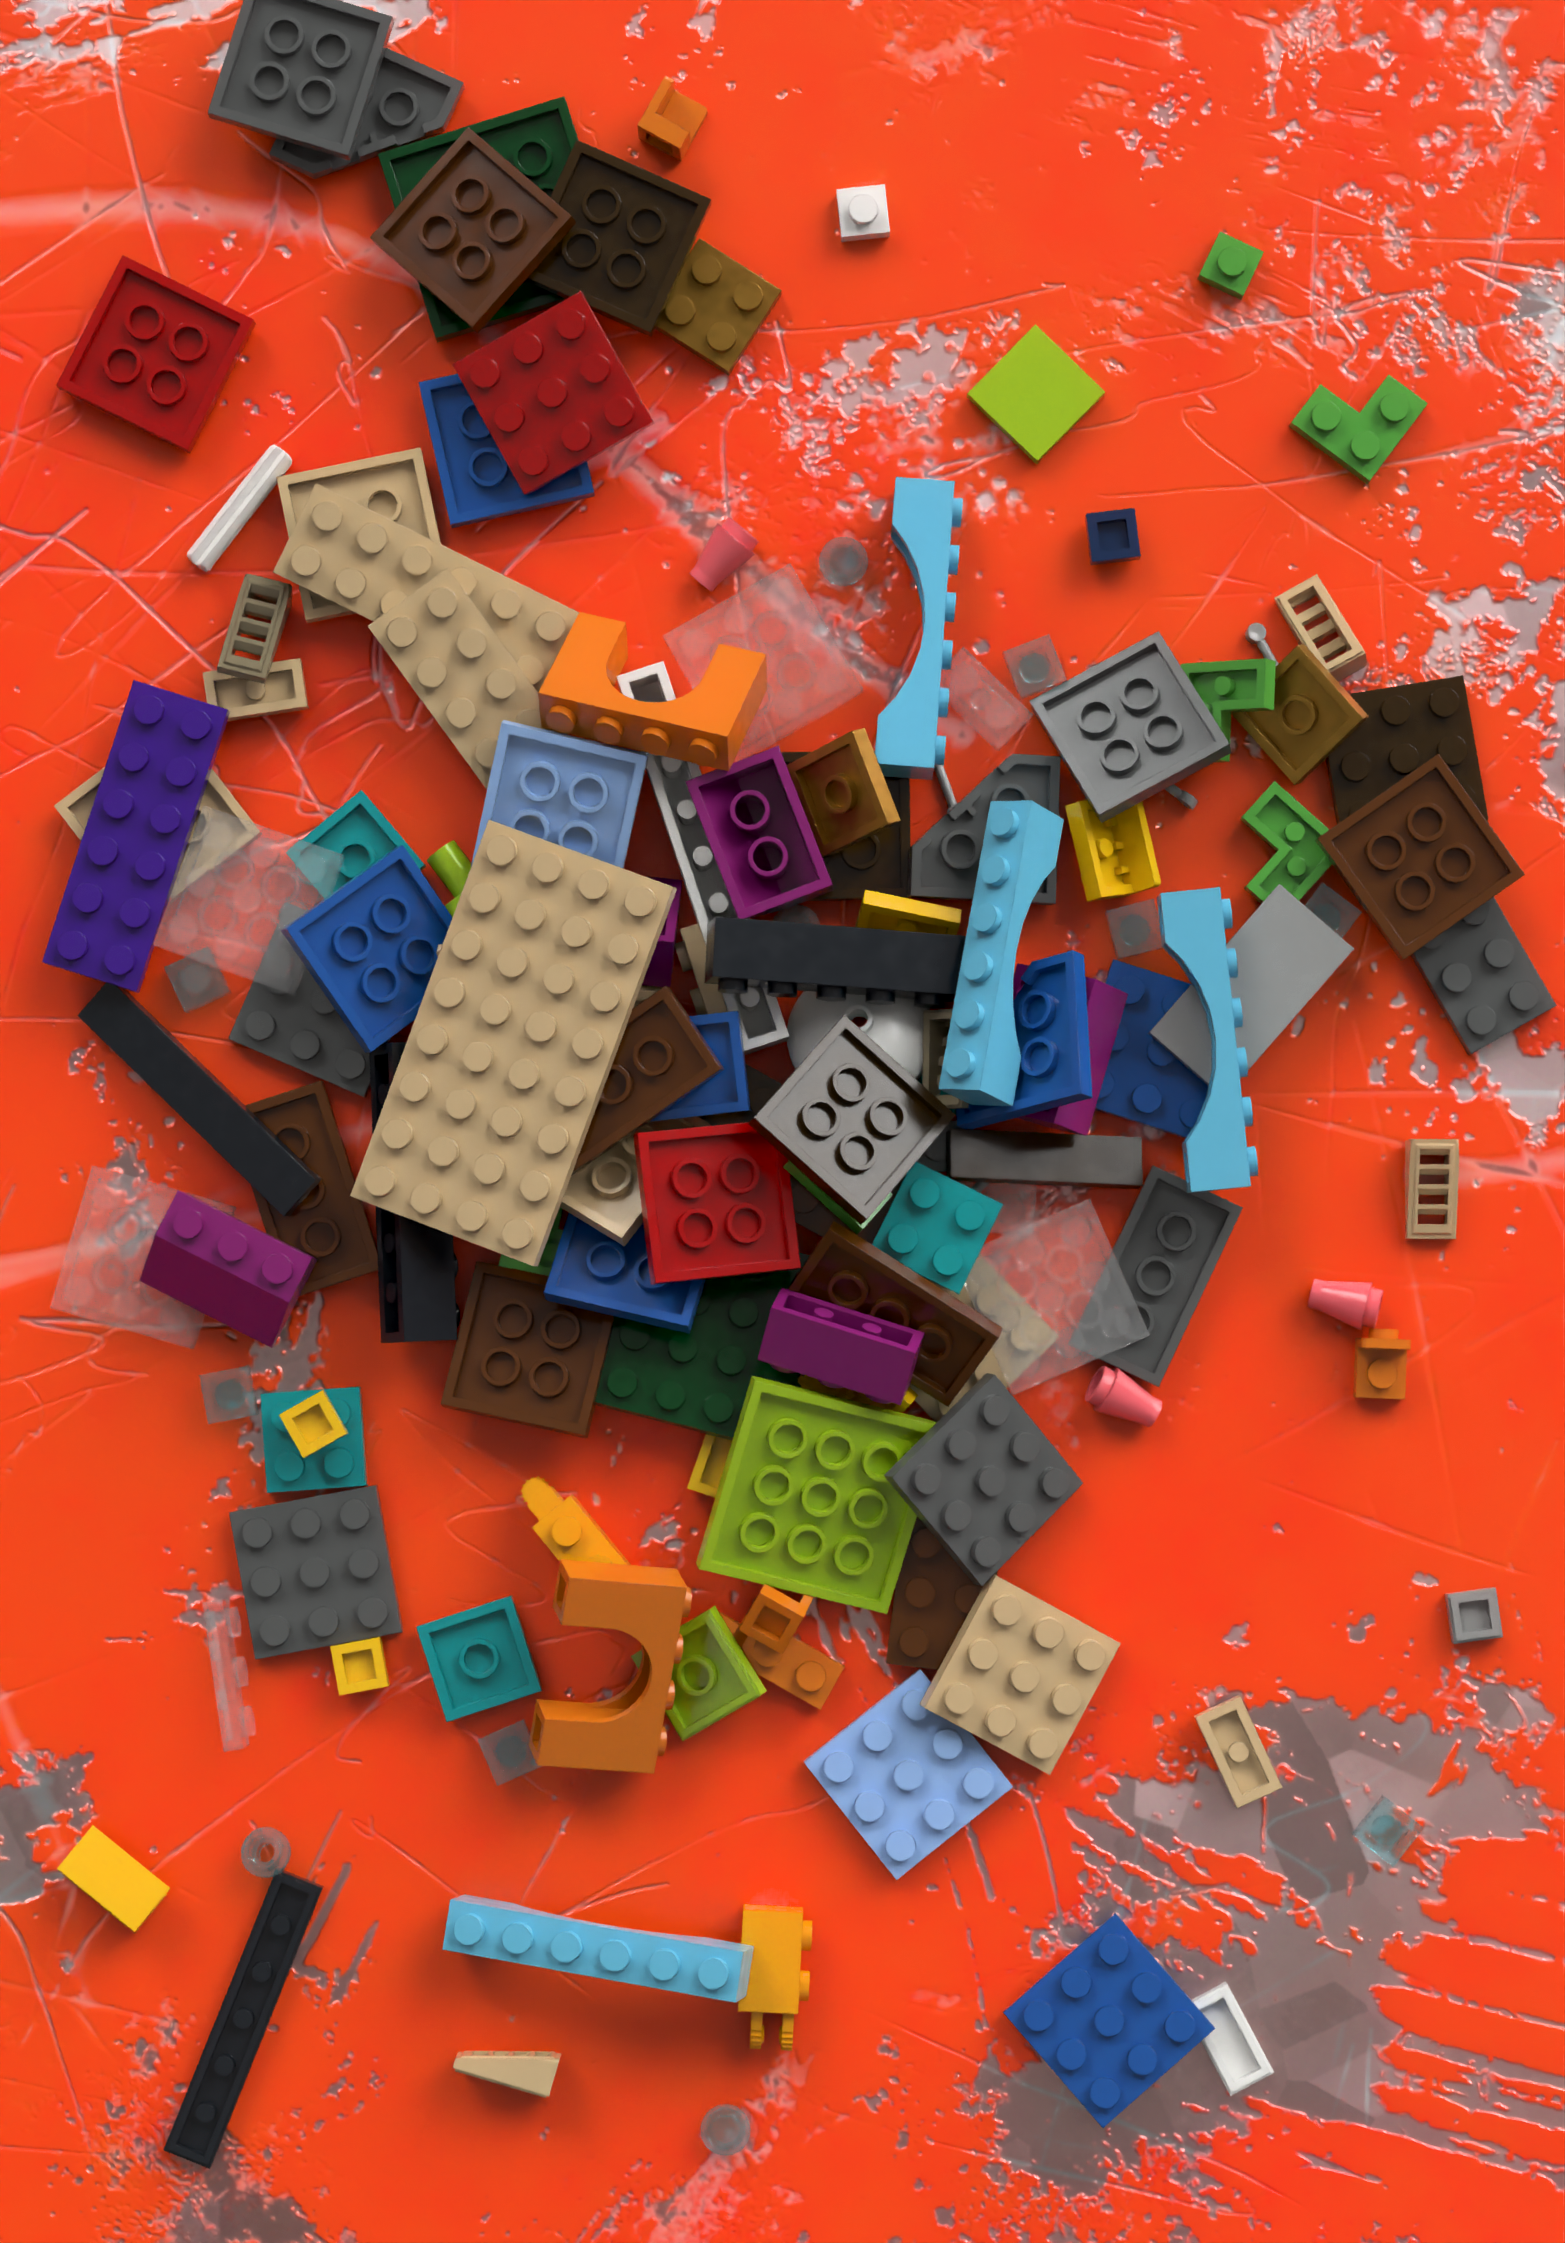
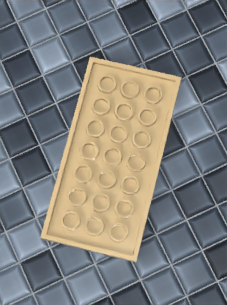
[350,820,677,1267]

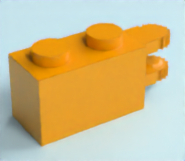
[520,1476,631,1565]
[738,1904,812,2051]

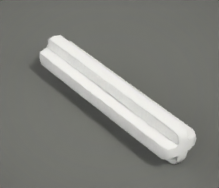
[187,444,293,572]

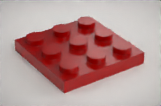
[56,255,256,454]
[452,291,654,495]
[633,1122,801,1285]

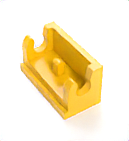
[57,1825,170,1933]

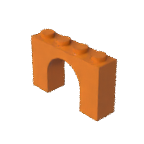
[538,612,767,771]
[529,1559,692,1774]

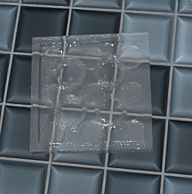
[663,563,864,762]
[153,806,345,996]
[50,1165,236,1349]
[964,1199,1150,1395]

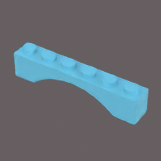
[875,477,963,780]
[938,800,1064,1106]
[1157,887,1258,1193]
[442,1894,754,2003]

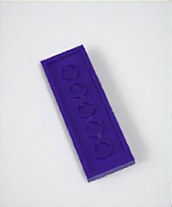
[42,680,230,993]

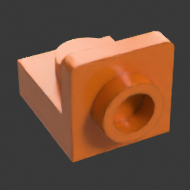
[1353,1328,1411,1399]

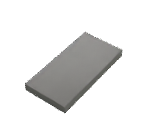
[1148,884,1354,1085]

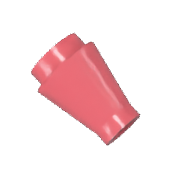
[689,517,759,592]
[1308,1279,1384,1330]
[1085,1365,1163,1428]

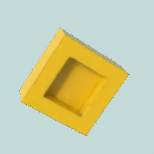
[279,1390,348,1458]
[330,1636,390,1696]

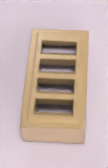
[1274,574,1367,682]
[1405,1139,1459,1239]
[453,2051,562,2098]

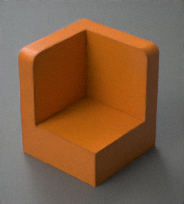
[637,76,708,161]
[739,1584,814,1654]

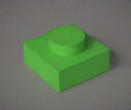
[1197,232,1264,300]

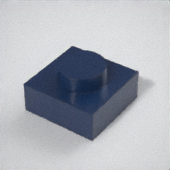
[1085,508,1141,565]

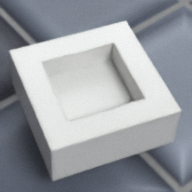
[836,184,890,242]

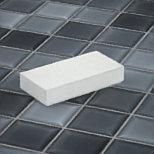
[1192,1982,1274,2096]

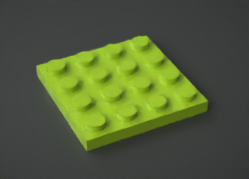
[696,1375,937,1614]

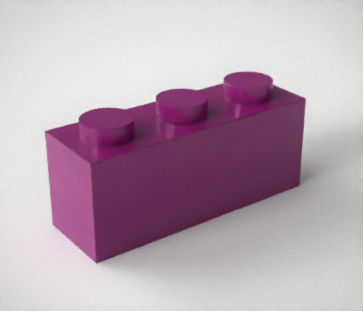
[757,1288,924,1405]

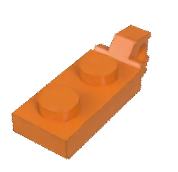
[719,1611,845,1710]

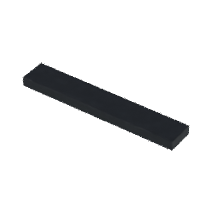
[78,983,321,1216]
[164,1868,324,2169]

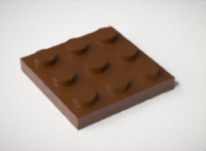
[370,127,577,333]
[1315,754,1525,961]
[441,1261,616,1438]

